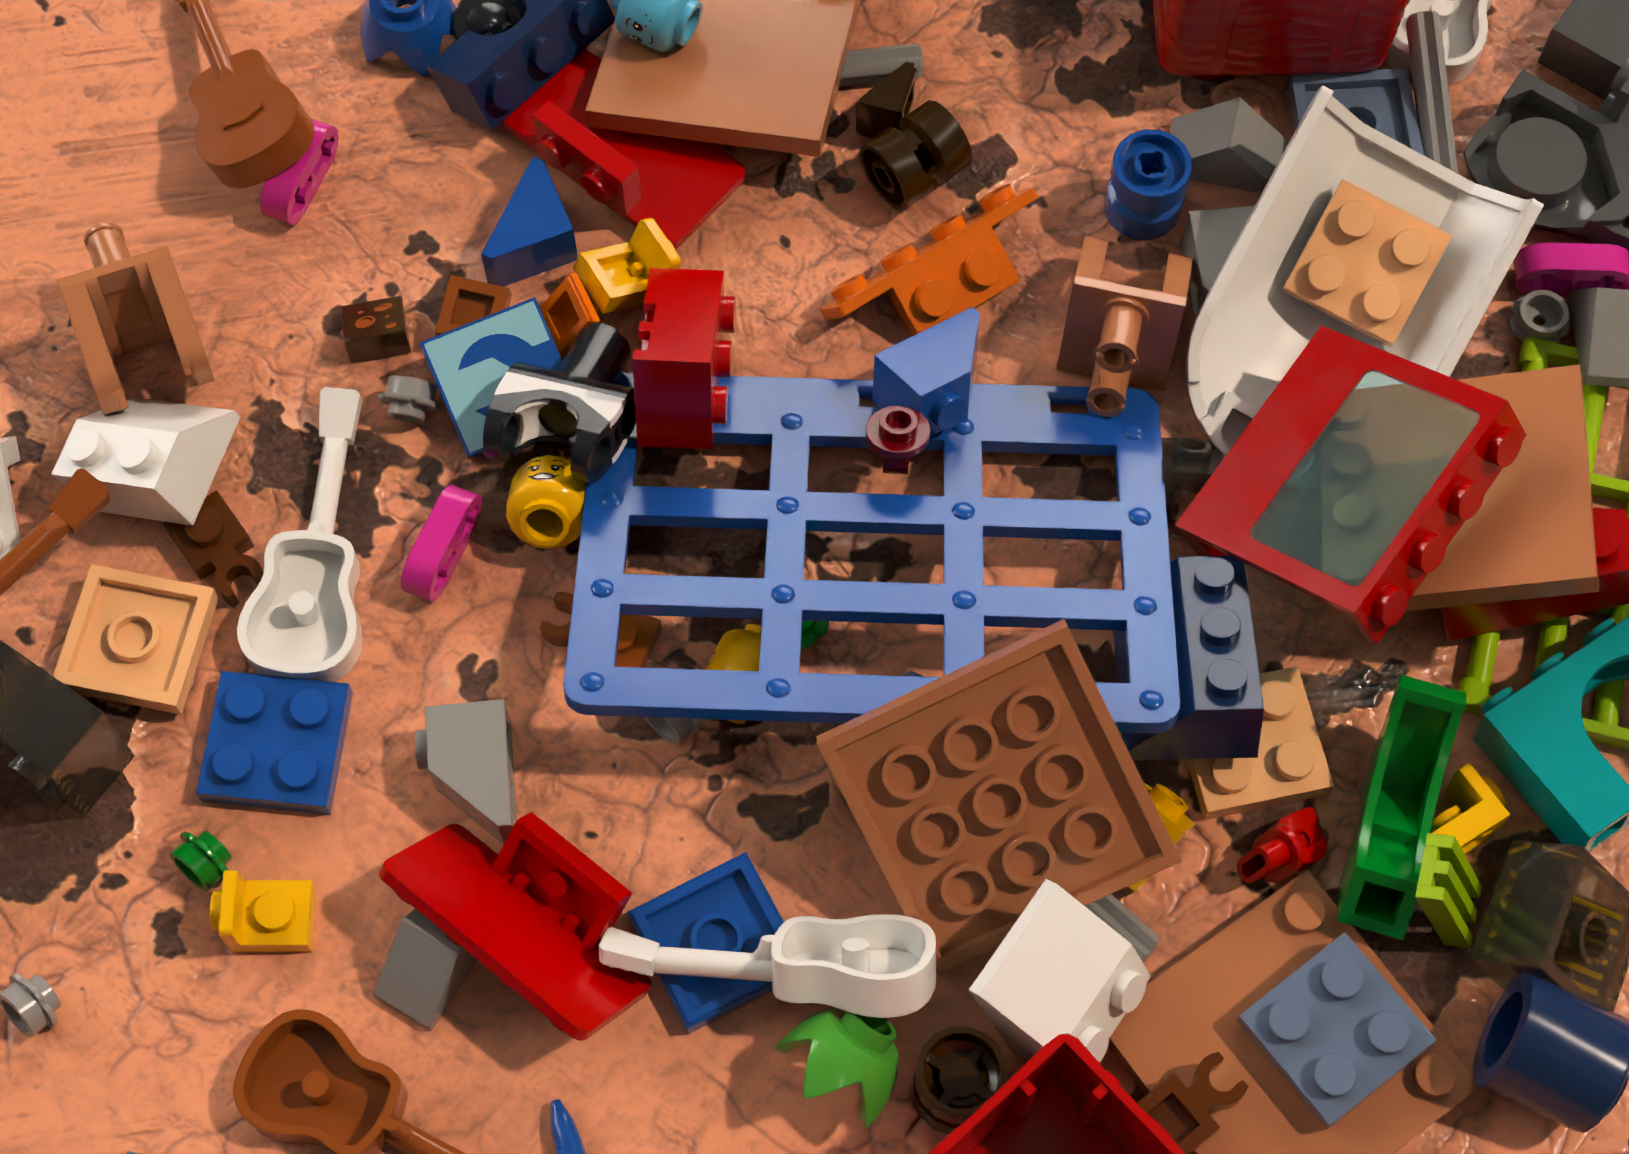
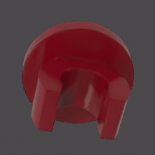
[866,406,930,475]

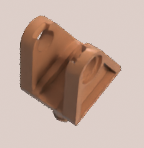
[57,222,214,416]
[1056,236,1193,417]

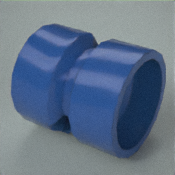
[1105,129,1192,240]

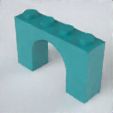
[1473,617,1629,861]

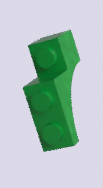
[1336,674,1466,940]

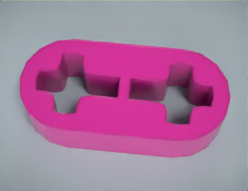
[260,118,339,225]
[1513,243,1629,297]
[401,484,482,602]

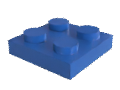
[196,671,353,815]

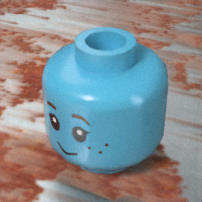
[610,0,703,53]

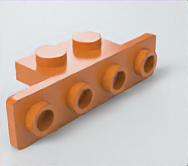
[819,184,1039,337]

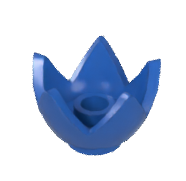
[361,0,456,77]

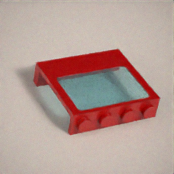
[1175,325,1527,645]

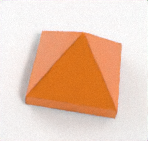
[540,273,601,359]

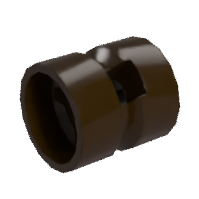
[859,100,973,211]
[913,1027,1007,1135]

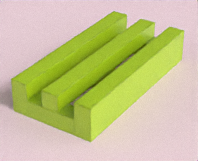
[1415,833,1482,948]

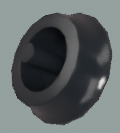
[452,0,523,41]

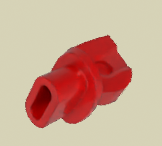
[1236,806,1327,883]

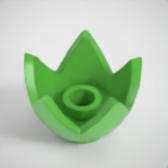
[774,1007,899,1128]

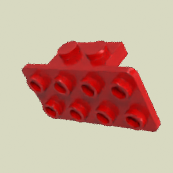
[501,48,745,249]
[379,812,651,1041]

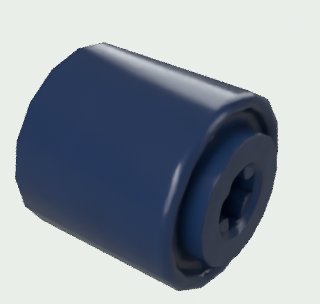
[1473,973,1629,1133]

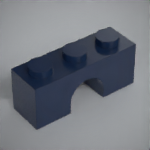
[427,0,615,130]

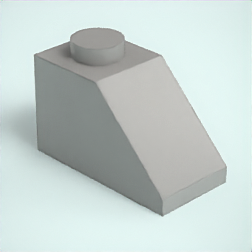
[415,699,517,845]

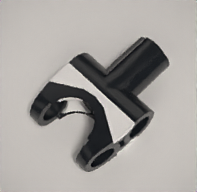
[483,323,636,483]

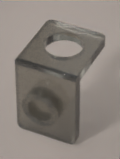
[1161,438,1223,539]

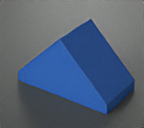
[481,157,578,287]

